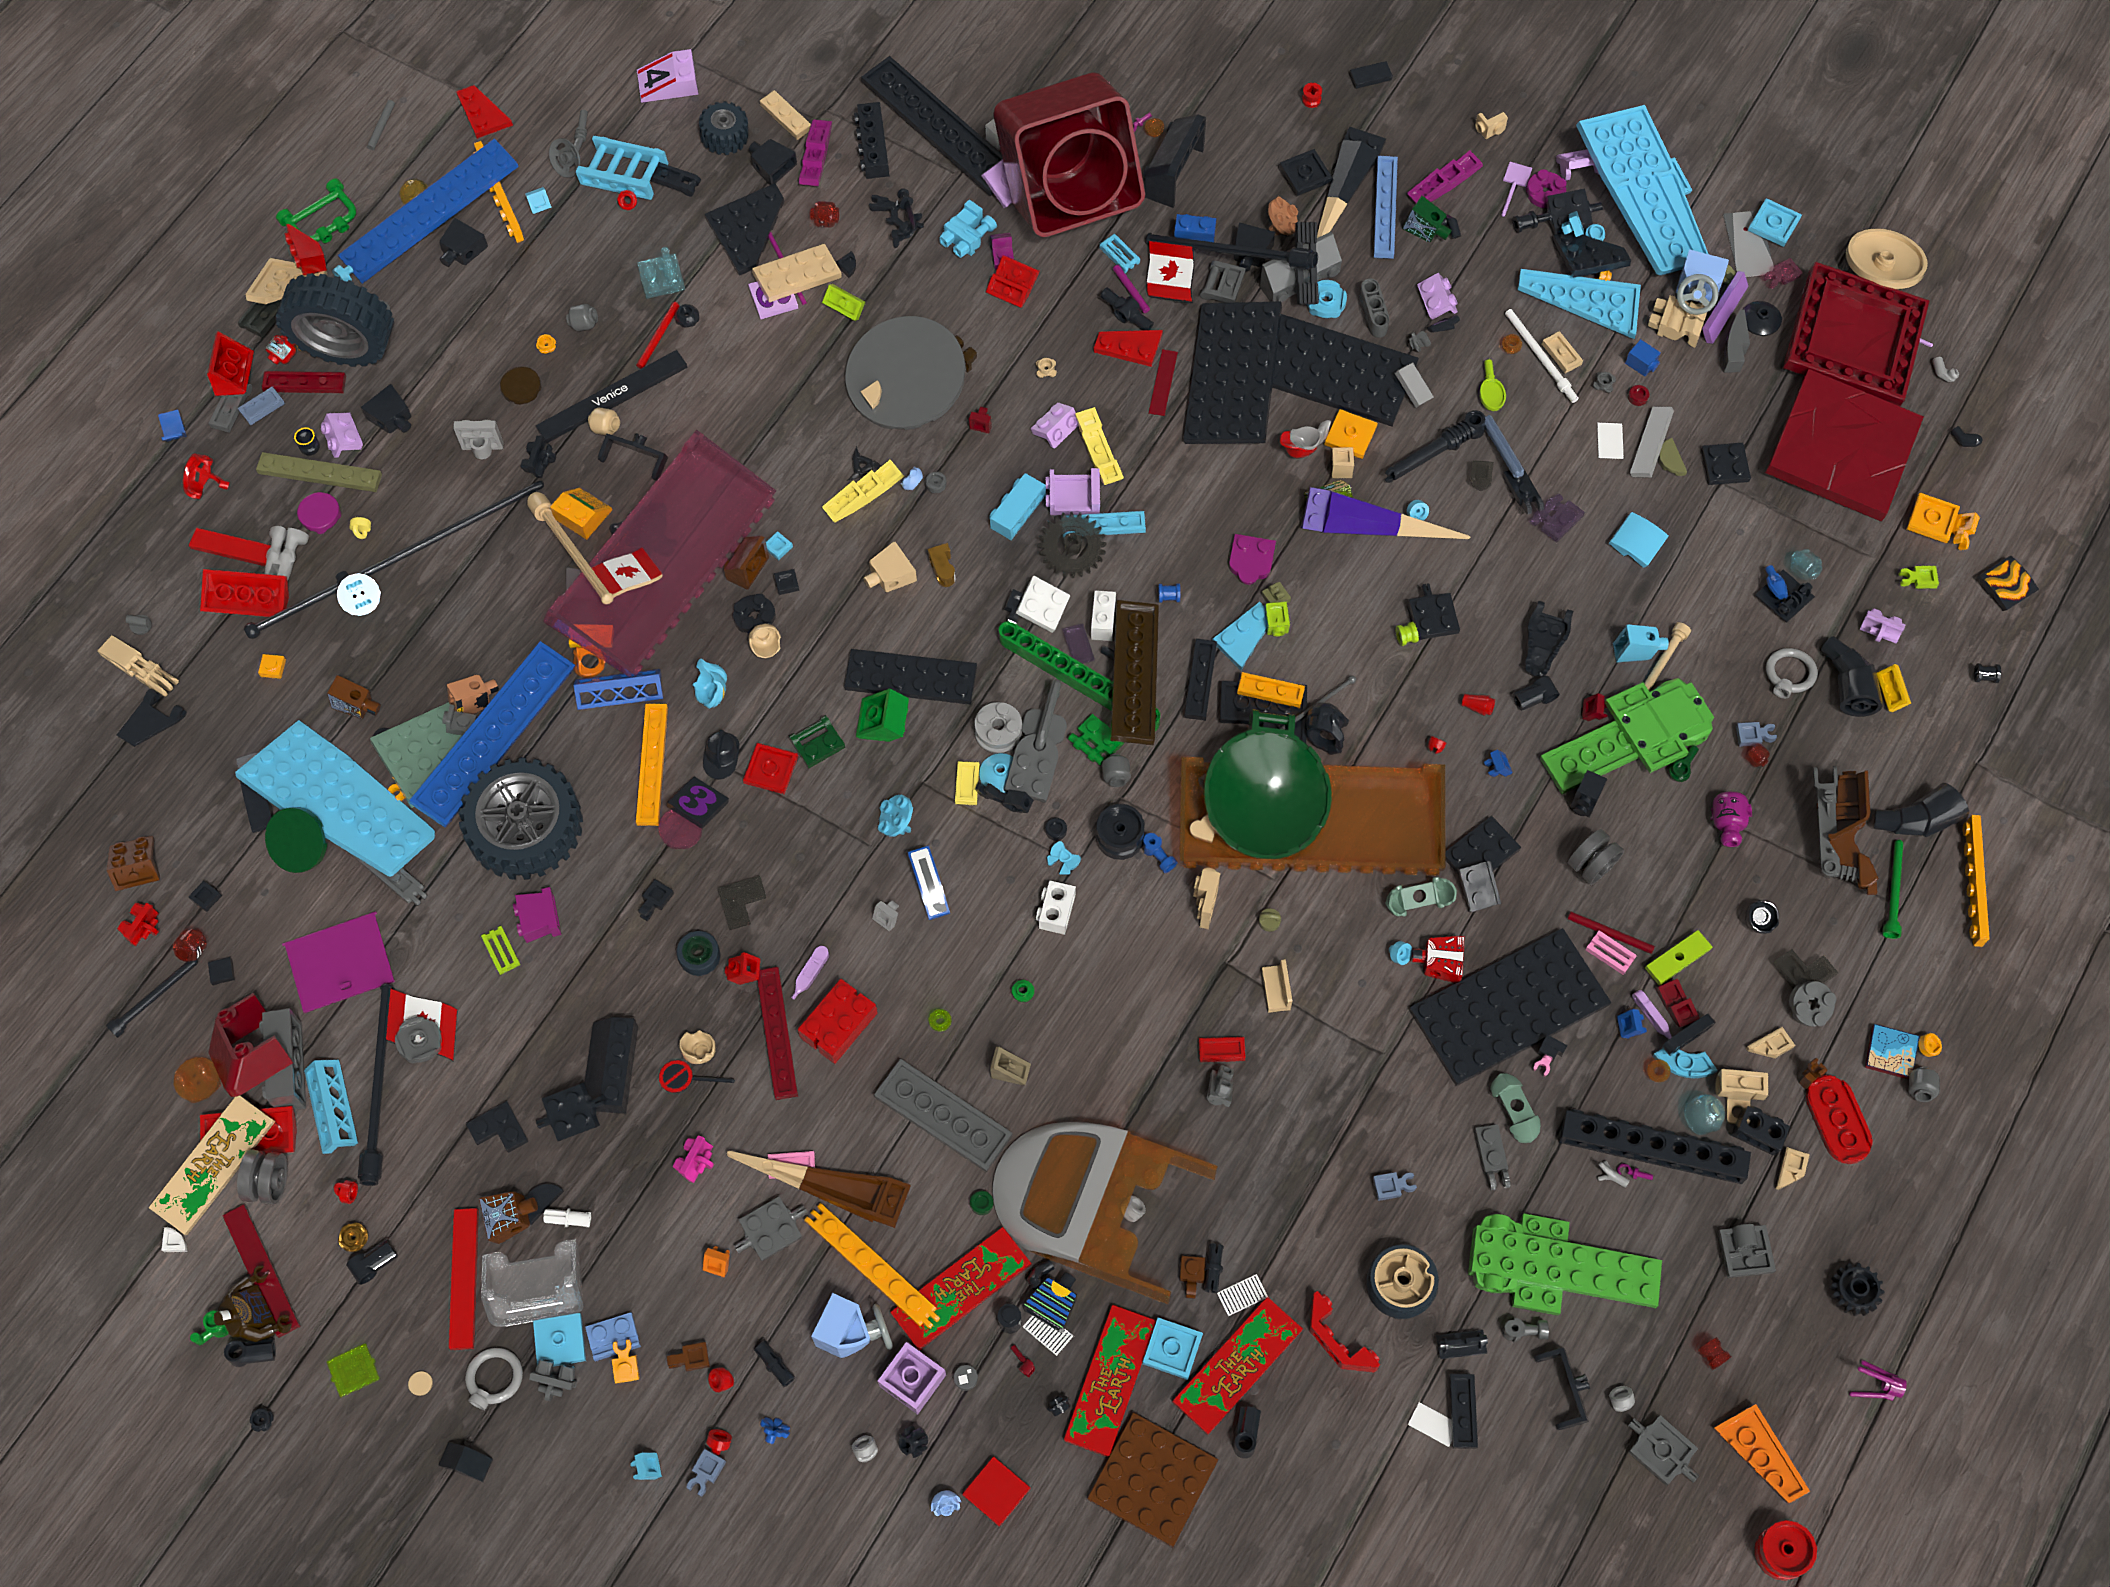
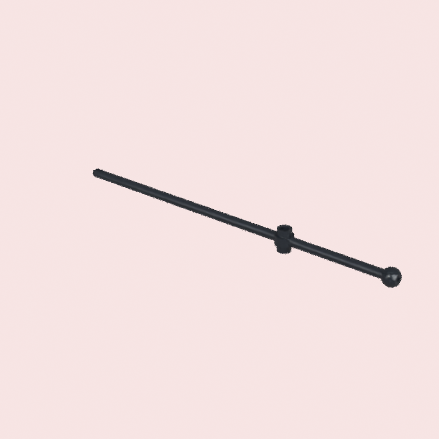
[244,481,544,639]

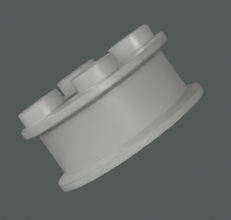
[975,702,1022,753]

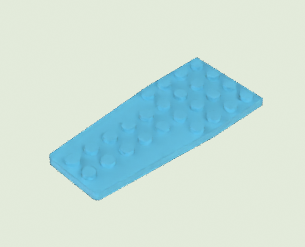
[1576,105,1708,275]
[235,720,435,876]

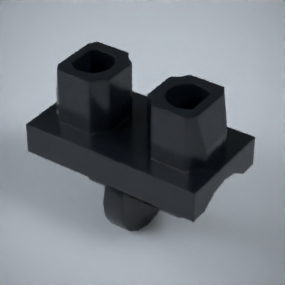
[520,435,556,478]

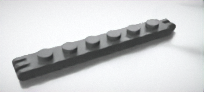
[345,850,428,906]

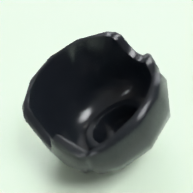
[1745,900,1779,934]

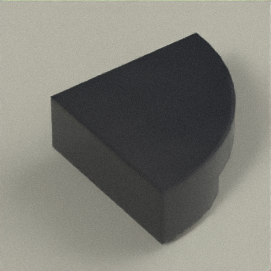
[836,251,856,278]

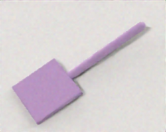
[1501,162,1532,217]

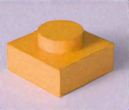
[258,654,286,679]

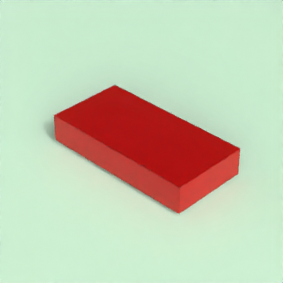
[1199,1037,1245,1062]

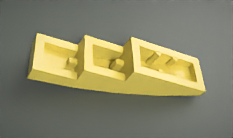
[822,460,904,523]

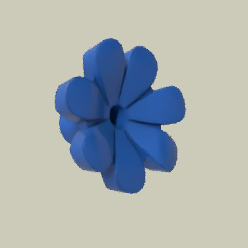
[760,1417,790,1444]

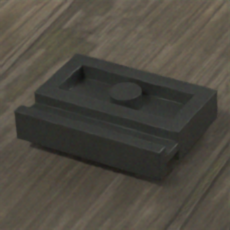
[237,301,281,337]

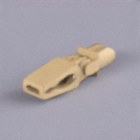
[98,635,179,697]

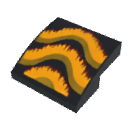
[1977,556,2039,611]

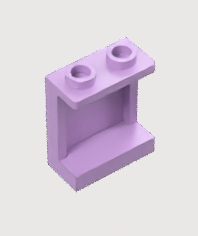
[1046,468,1100,515]

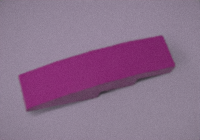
[799,119,832,186]
[1407,150,1483,204]

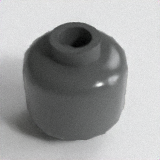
[566,303,598,331]
[1102,754,1131,787]
[1909,1067,1940,1102]

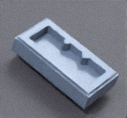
[238,387,285,425]

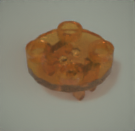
[173,1057,221,1103]

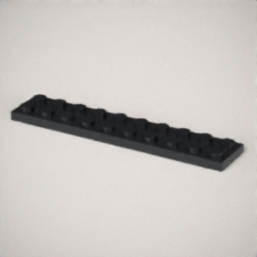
[861,56,1002,196]

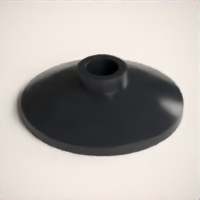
[1743,301,1782,336]

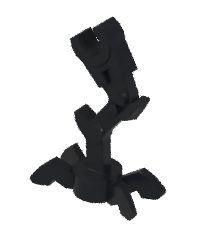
[869,195,924,248]

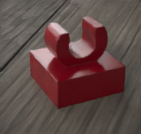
[969,407,992,434]
[1582,693,1608,721]

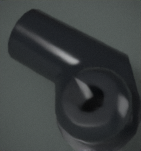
[1951,426,1983,447]
[1027,1259,1055,1290]

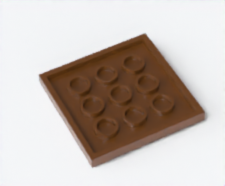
[1087,1412,1219,1548]

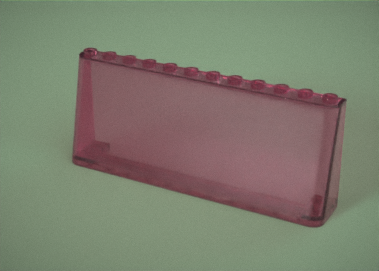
[543,430,776,677]

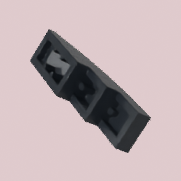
[236,752,273,833]

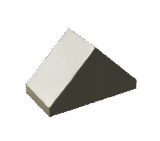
[990,1047,1031,1085]

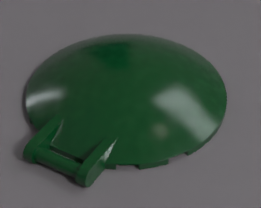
[1203,709,1332,860]

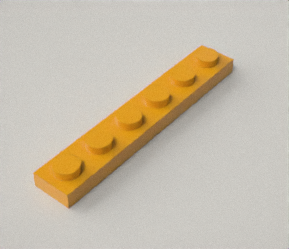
[473,141,524,243]
[636,704,668,826]
[1963,815,1989,947]

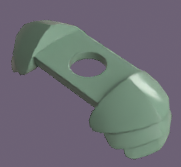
[1385,877,1457,916]
[1490,1073,1541,1143]

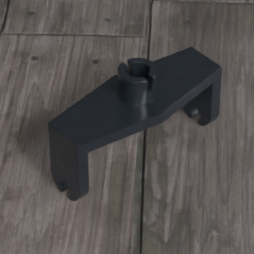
[598,433,668,481]
[1534,1347,1591,1430]

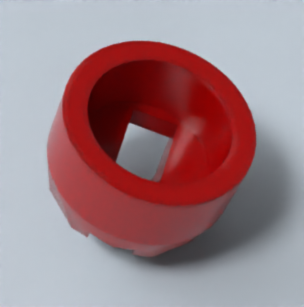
[1428,736,1447,754]

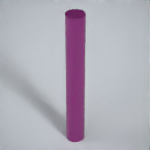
[1113,265,1150,313]

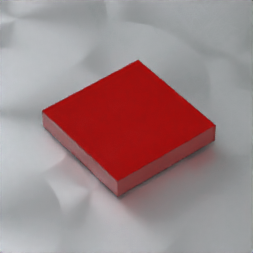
[743,743,799,794]
[962,1456,1031,1527]

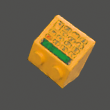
[550,488,612,540]

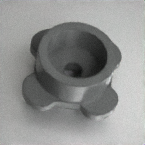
[1593,372,1616,393]

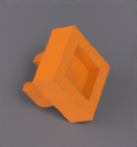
[703,1246,730,1277]

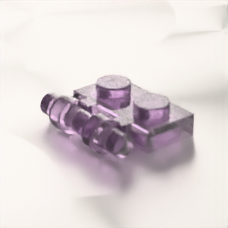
[1530,494,1585,542]

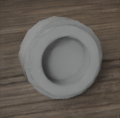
[1120,1196,1146,1222]
[1609,1386,1635,1412]
[852,1435,878,1462]

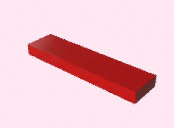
[189,528,271,566]

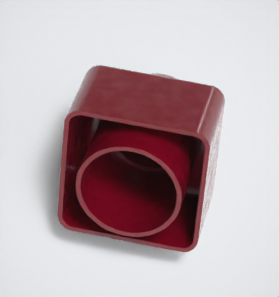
[993,72,1145,237]

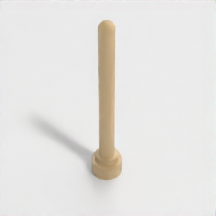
[1644,622,1691,691]

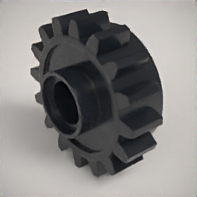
[1829,1263,1885,1317]

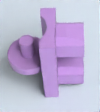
[1860,609,1905,644]

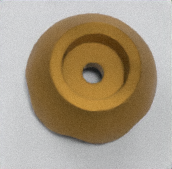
[338,1223,368,1252]

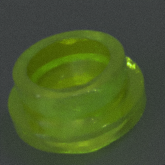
[929,1009,952,1032]

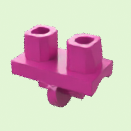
[673,1136,714,1183]

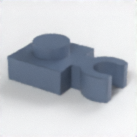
[1736,722,1777,746]
[1373,1172,1417,1201]
[687,1449,726,1497]

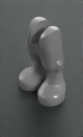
[264,526,309,582]

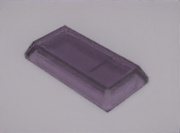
[1063,624,1095,664]

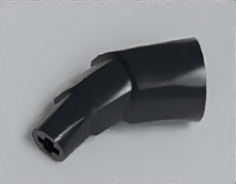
[1821,636,1883,717]
[1874,783,1969,838]

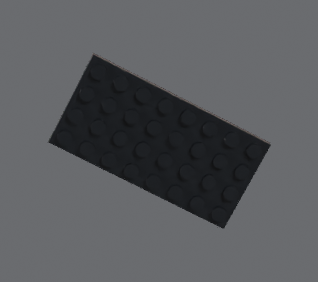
[1184,301,1282,444]
[1272,314,1419,427]
[1409,928,1611,1086]

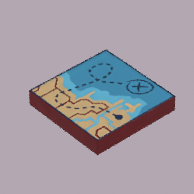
[1865,1024,1920,1080]

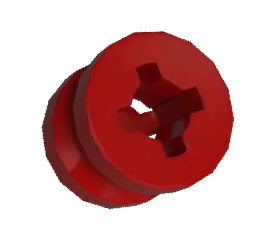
[1302,83,1322,108]

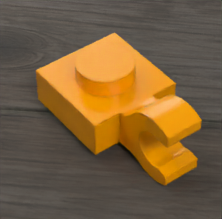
[1952,512,1980,550]

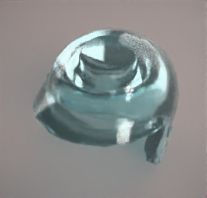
[1684,1094,1725,1135]

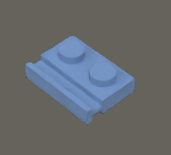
[585,1313,641,1361]

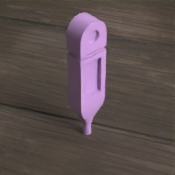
[791,946,829,1000]
[1632,990,1672,1039]

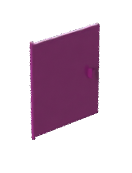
[282,911,395,1013]

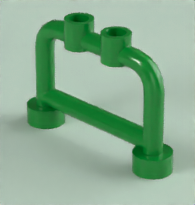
[276,178,356,243]

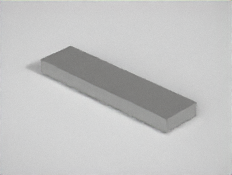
[1630,407,1674,477]

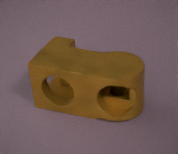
[928,543,956,587]

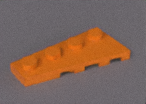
[1714,1404,1810,1504]

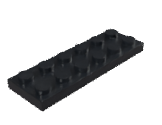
[844,649,977,705]

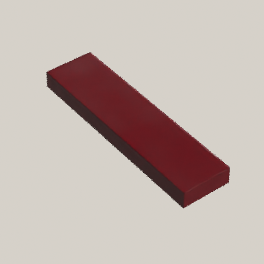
[262,371,346,393]

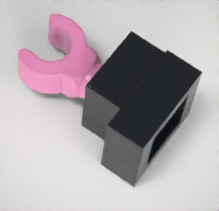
[1533,1034,1568,1077]

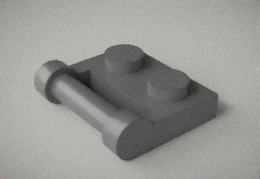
[1200,261,1246,303]

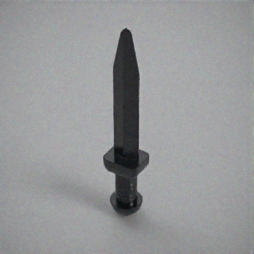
[898,188,915,230]

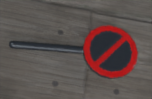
[659,1060,735,1093]

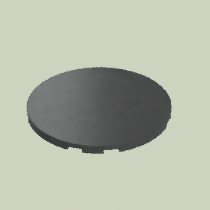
[845,316,966,430]

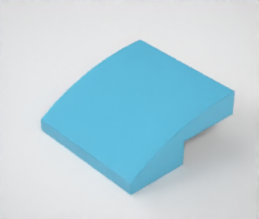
[1609,512,1669,568]

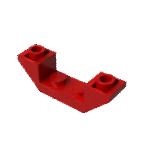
[1310,1291,1380,1372]

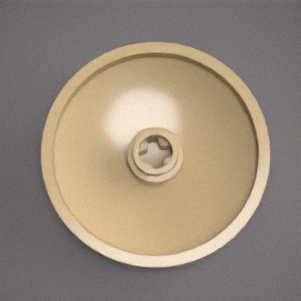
[1846,229,1927,289]

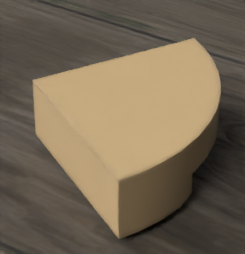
[861,380,882,409]

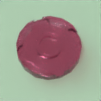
[658,810,702,849]

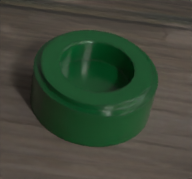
[970,1191,994,1215]

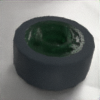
[676,931,721,976]

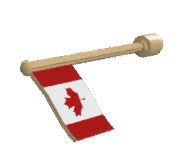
[527,492,662,604]

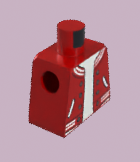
[1412,936,1464,983]

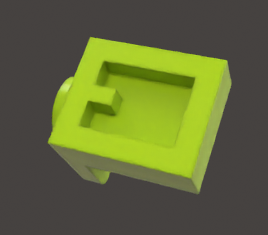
[1265,602,1290,637]

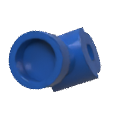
[1143,833,1178,873]

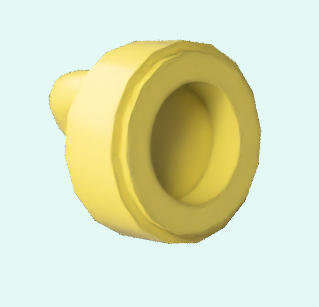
[349,517,371,539]

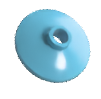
[979,753,1013,793]

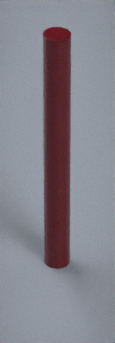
[1568,912,1655,954]

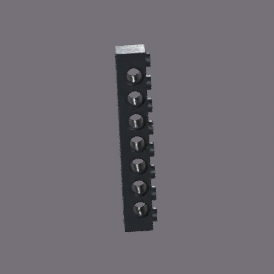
[1559,1109,1751,1184]

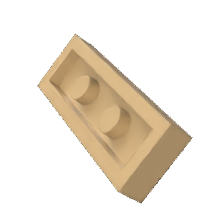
[760,90,811,140]

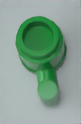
[190,1310,229,1345]

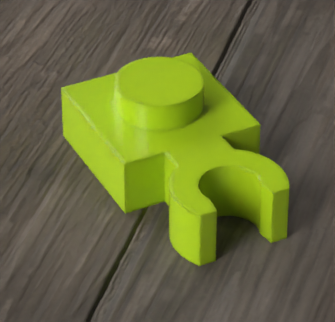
[1898,566,1939,589]

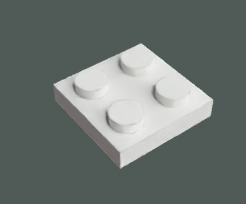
[1016,576,1070,633]

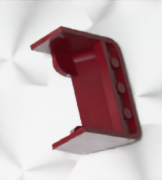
[208,993,293,1097]

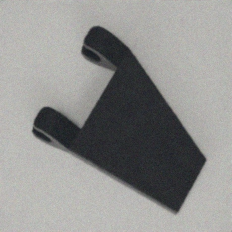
[117,689,187,747]

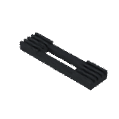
[1295,222,1319,304]

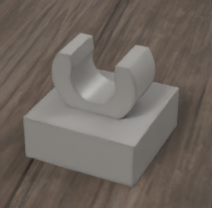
[872,901,899,931]

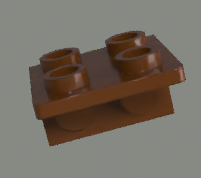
[106,836,160,891]

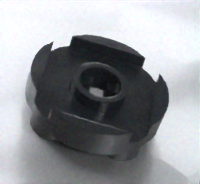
[733,594,776,634]

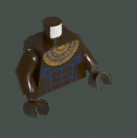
[214,1266,291,1342]

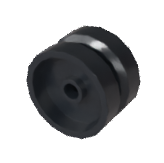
[1096,804,1145,860]

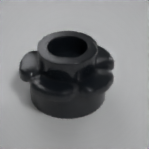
[250,1408,274,1432]

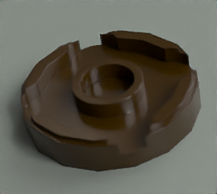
[500,366,542,405]

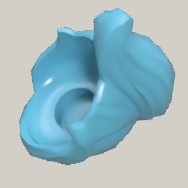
[693,659,727,709]

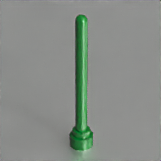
[1883,840,1903,939]

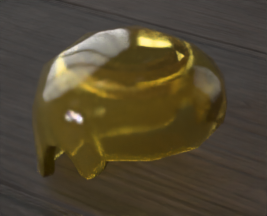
[399,178,429,205]

